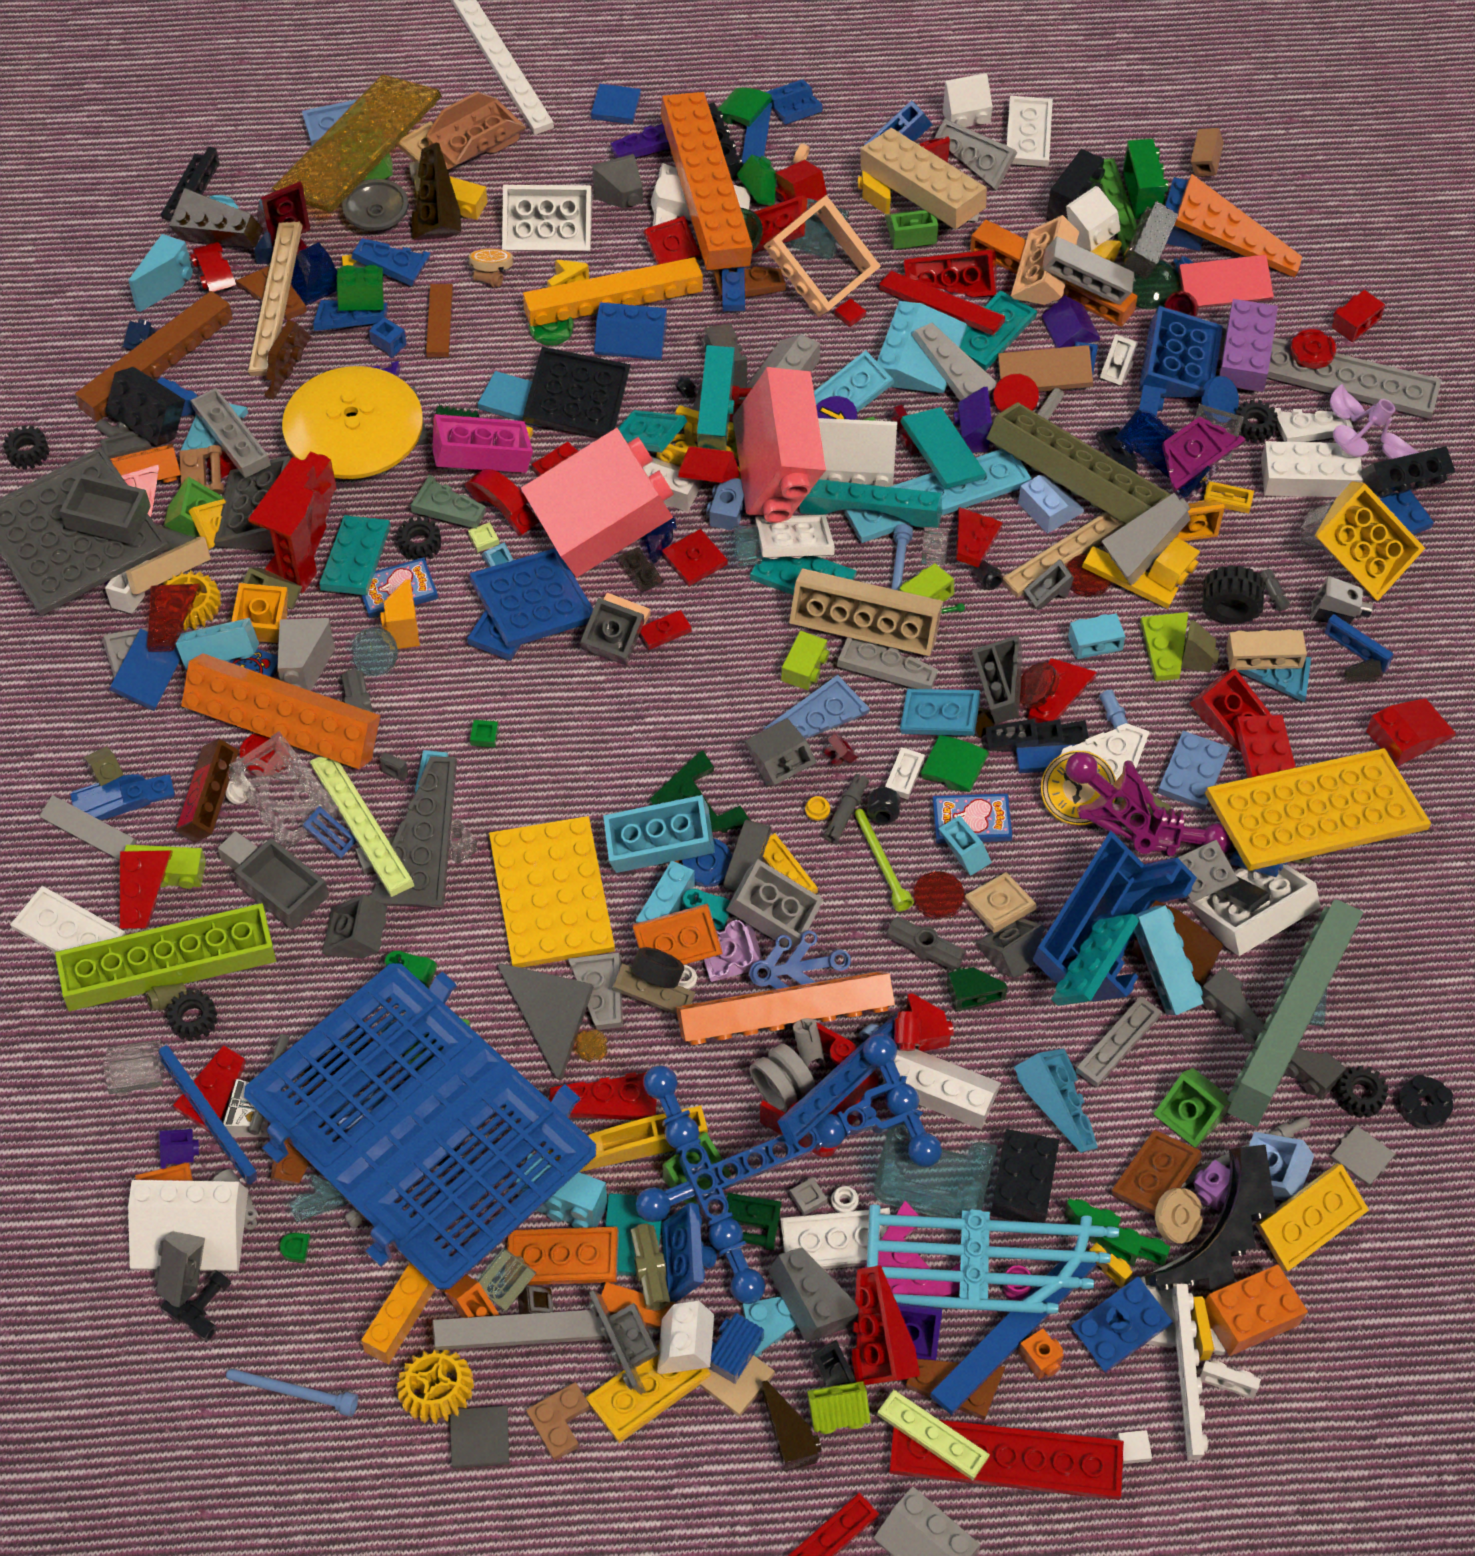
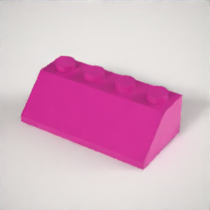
[433,414,533,473]

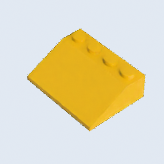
[1315,481,1425,601]

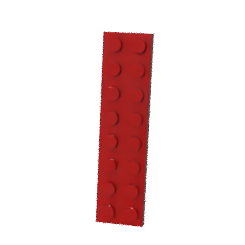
[889,1420,1124,1500]

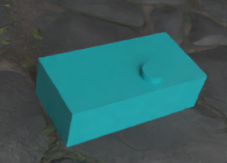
[697,345,735,451]

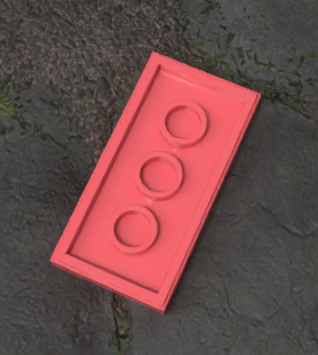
[1178,255,1274,308]

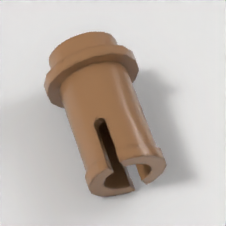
[473,269,503,288]

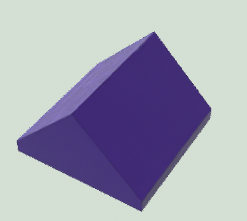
[1041,295,1100,348]
[897,1303,942,1360]

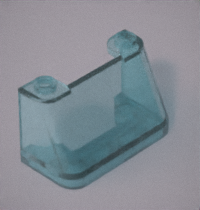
[873,1122,998,1219]

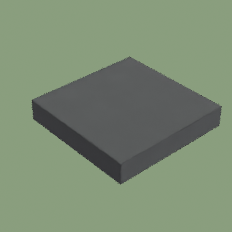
[450,1406,510,1469]

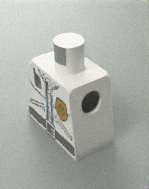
[224,1079,270,1137]

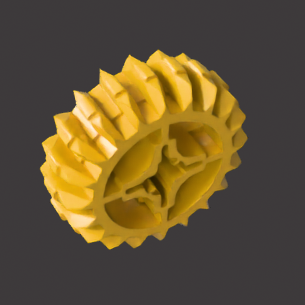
[155,570,221,632]
[397,1348,474,1424]

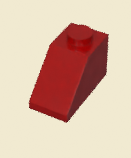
[906,993,954,1052]

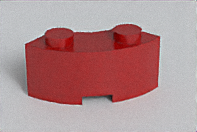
[190,242,236,292]

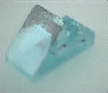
[290,1174,348,1222]

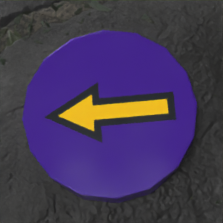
[816,396,858,420]

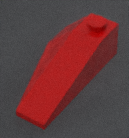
[904,249,997,297]
[852,1265,920,1385]

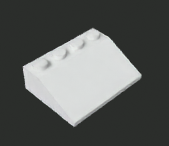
[502,185,592,252]
[818,418,897,487]
[1187,864,1320,956]
[128,1180,248,1272]

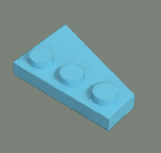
[181,403,248,459]

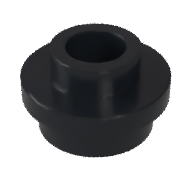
[675,377,696,399]

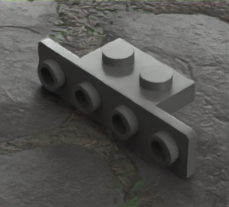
[589,1289,660,1394]

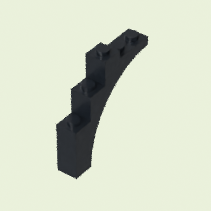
[1144,1144,1276,1293]

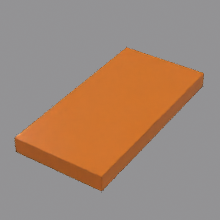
[505,1227,619,1286]

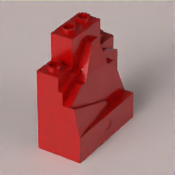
[248,451,337,593]

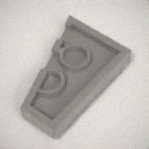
[568,953,623,1030]

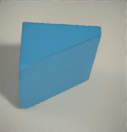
[481,542,513,567]

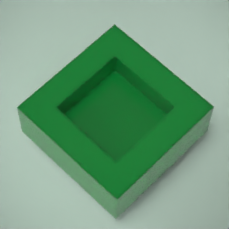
[470,720,499,748]

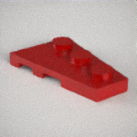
[956,507,1003,568]
[173,1045,246,1133]

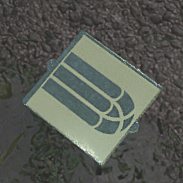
[477,1247,536,1312]

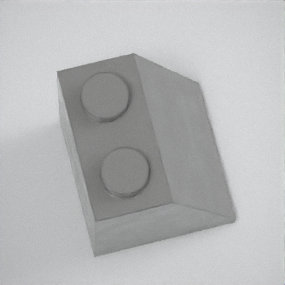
[278,618,335,691]

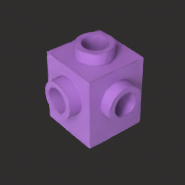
[1194,1160,1230,1210]

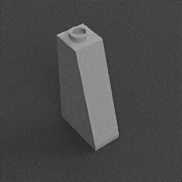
[1102,493,1191,585]

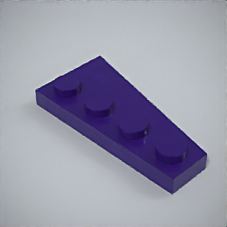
[611,123,670,158]

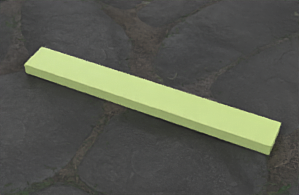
[310,756,414,897]

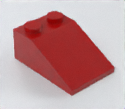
[1189,668,1272,753]
[1366,698,1456,767]

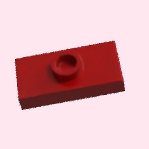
[640,610,692,650]

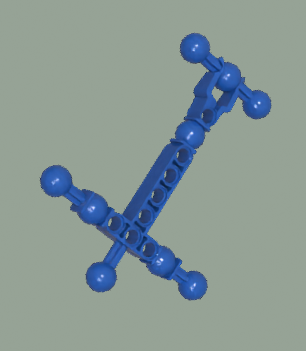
[635,1034,942,1304]

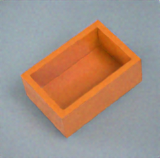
[1205,1264,1308,1356]

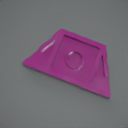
[1162,416,1246,492]

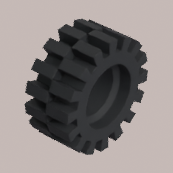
[1233,399,1278,443]
[3,425,49,470]
[397,516,441,561]
[167,990,218,1041]
[1336,1065,1389,1118]

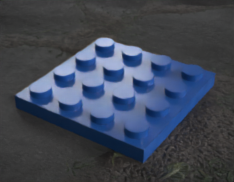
[469,548,593,648]

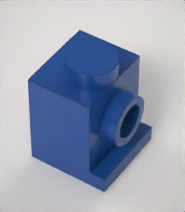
[369,317,407,358]
[1138,385,1166,420]

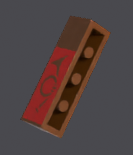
[175,738,239,843]

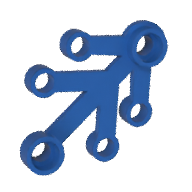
[749,930,851,989]

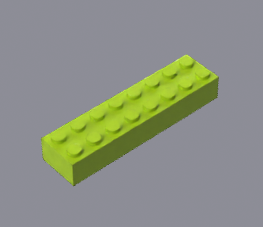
[55,903,277,1012]

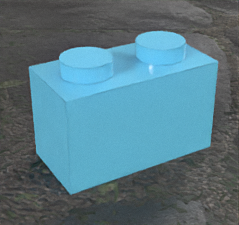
[1068,613,1126,660]

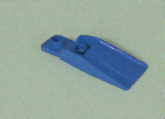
[71,774,175,820]

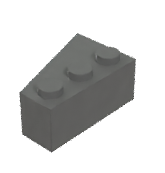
[701,323,747,388]
[972,635,1023,724]
[768,1247,859,1343]

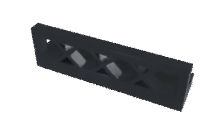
[161,146,220,221]

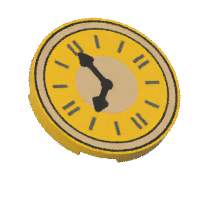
[1041,751,1116,826]

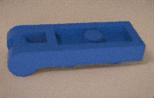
[722,267,745,311]

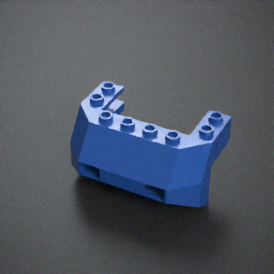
[1033,830,1197,1002]

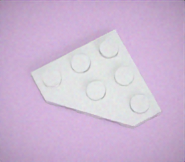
[1061,723,1149,780]

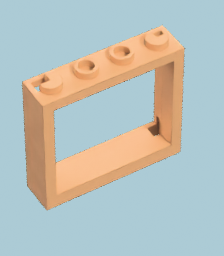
[764,195,881,317]

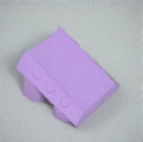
[704,920,763,982]

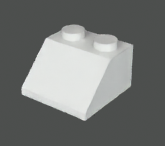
[943,73,992,127]
[1066,186,1121,251]
[657,1301,714,1374]

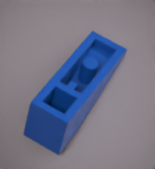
[864,100,933,145]

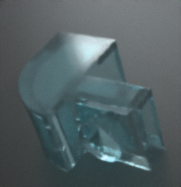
[732,524,762,566]

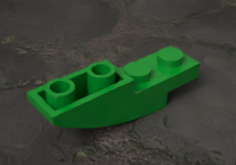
[1064,1198,1171,1266]

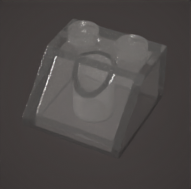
[103,1039,164,1096]

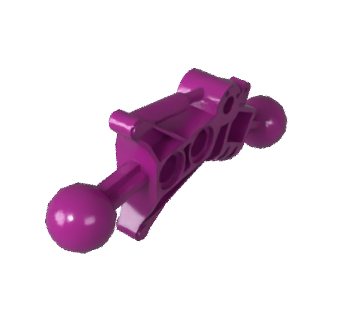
[1065,752,1233,856]

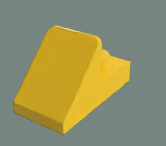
[547,260,589,287]

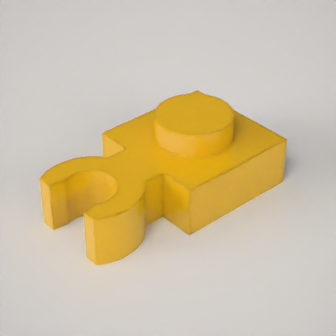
[1089,1243,1133,1288]

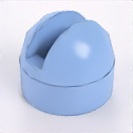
[859,1024,880,1042]

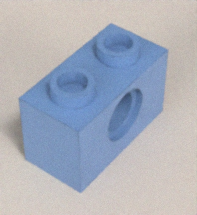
[706,478,745,532]

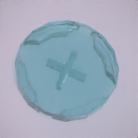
[352,627,398,676]

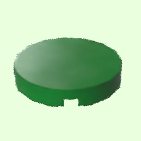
[529,317,574,346]

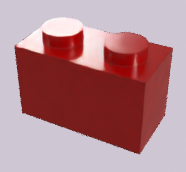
[1332,289,1385,342]

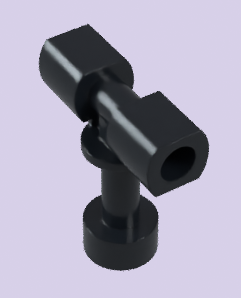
[161,1270,231,1343]

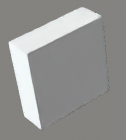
[1117,1430,1152,1464]

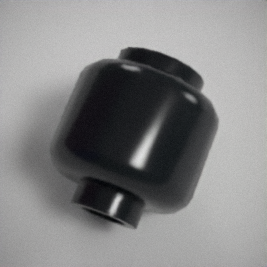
[867,787,901,824]

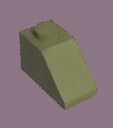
[1181,620,1219,673]

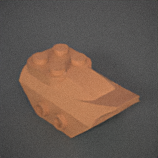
[426,91,526,170]

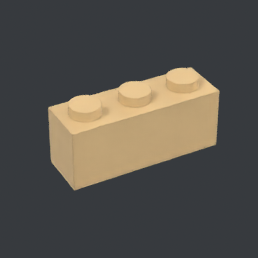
[1226,629,1307,670]

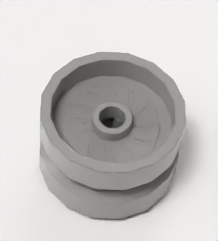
[750,1043,816,1113]

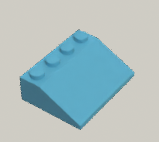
[877,301,967,393]

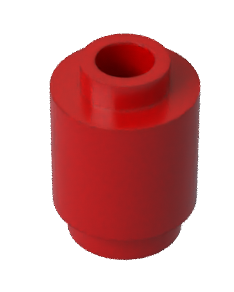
[894,1011,921,1051]

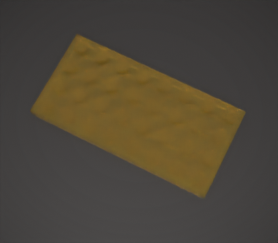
[271,74,442,213]

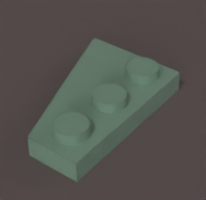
[411,475,486,529]

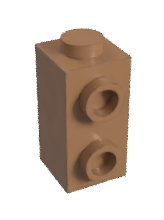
[1191,128,1224,177]

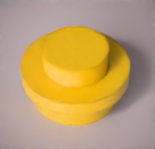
[805,796,830,821]

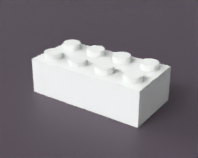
[1261,441,1363,497]

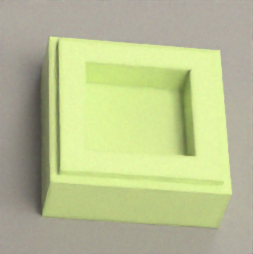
[468,522,499,552]

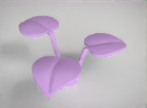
[1330,384,1419,459]

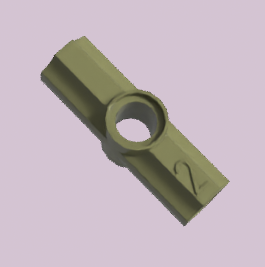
[631,1224,670,1311]

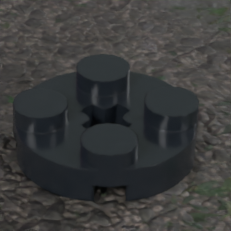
[1397,1075,1453,1129]

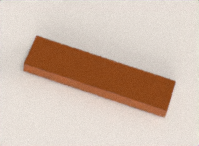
[426,284,453,357]

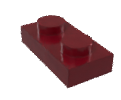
[891,404,920,455]

